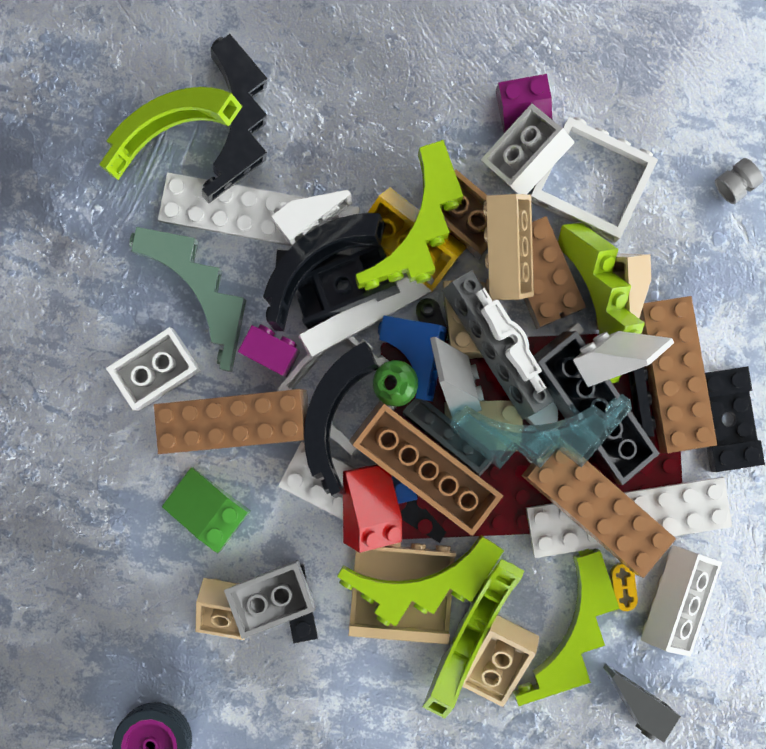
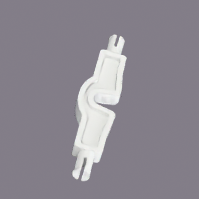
[476,288,547,393]

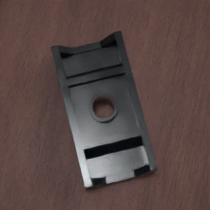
[295,245,400,330]
[705,366,765,472]

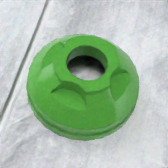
[373,360,418,406]

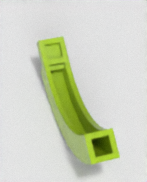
[99,87,242,180]

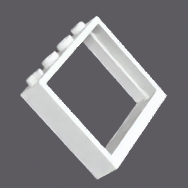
[531,117,658,243]
[277,336,397,456]

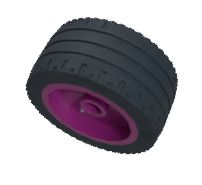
[112,702,192,749]

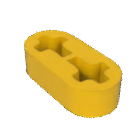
[610,563,638,611]

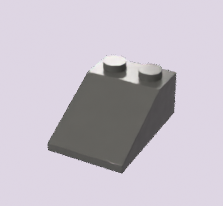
[603,664,681,742]

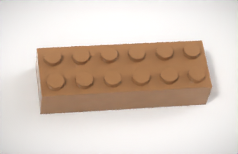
[639,296,717,453]
[154,389,308,454]
[349,401,503,536]
[521,437,676,578]

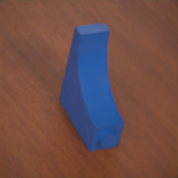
[378,315,447,402]

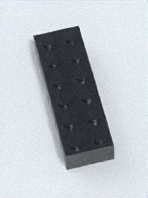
[533,331,660,485]

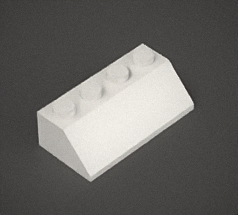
[641,545,722,657]

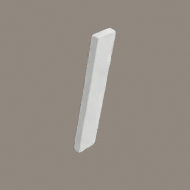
[298,276,438,358]

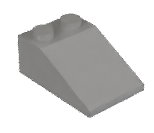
[430,337,484,418]
[224,560,316,639]

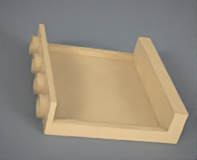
[348,542,456,644]

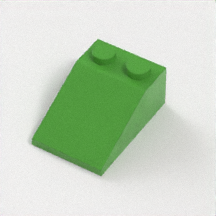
[162,467,251,554]

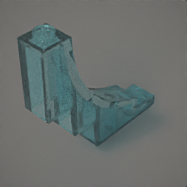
[450,394,632,469]

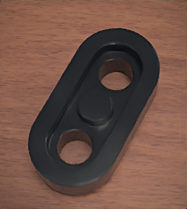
[416,298,448,342]

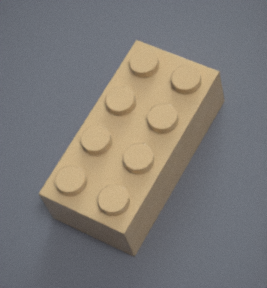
[483,194,534,300]

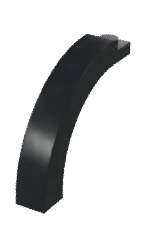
[263,213,385,332]
[304,341,379,498]

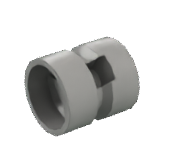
[715,158,763,204]

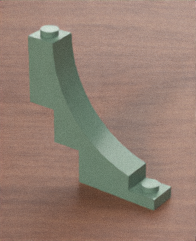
[129,227,246,372]

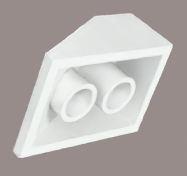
[271,190,352,246]
[573,331,674,387]

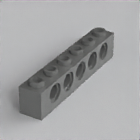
[442,270,554,420]

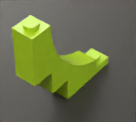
[513,548,620,706]

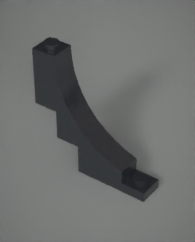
[202,34,268,204]

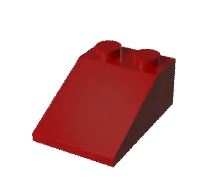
[343,464,402,553]

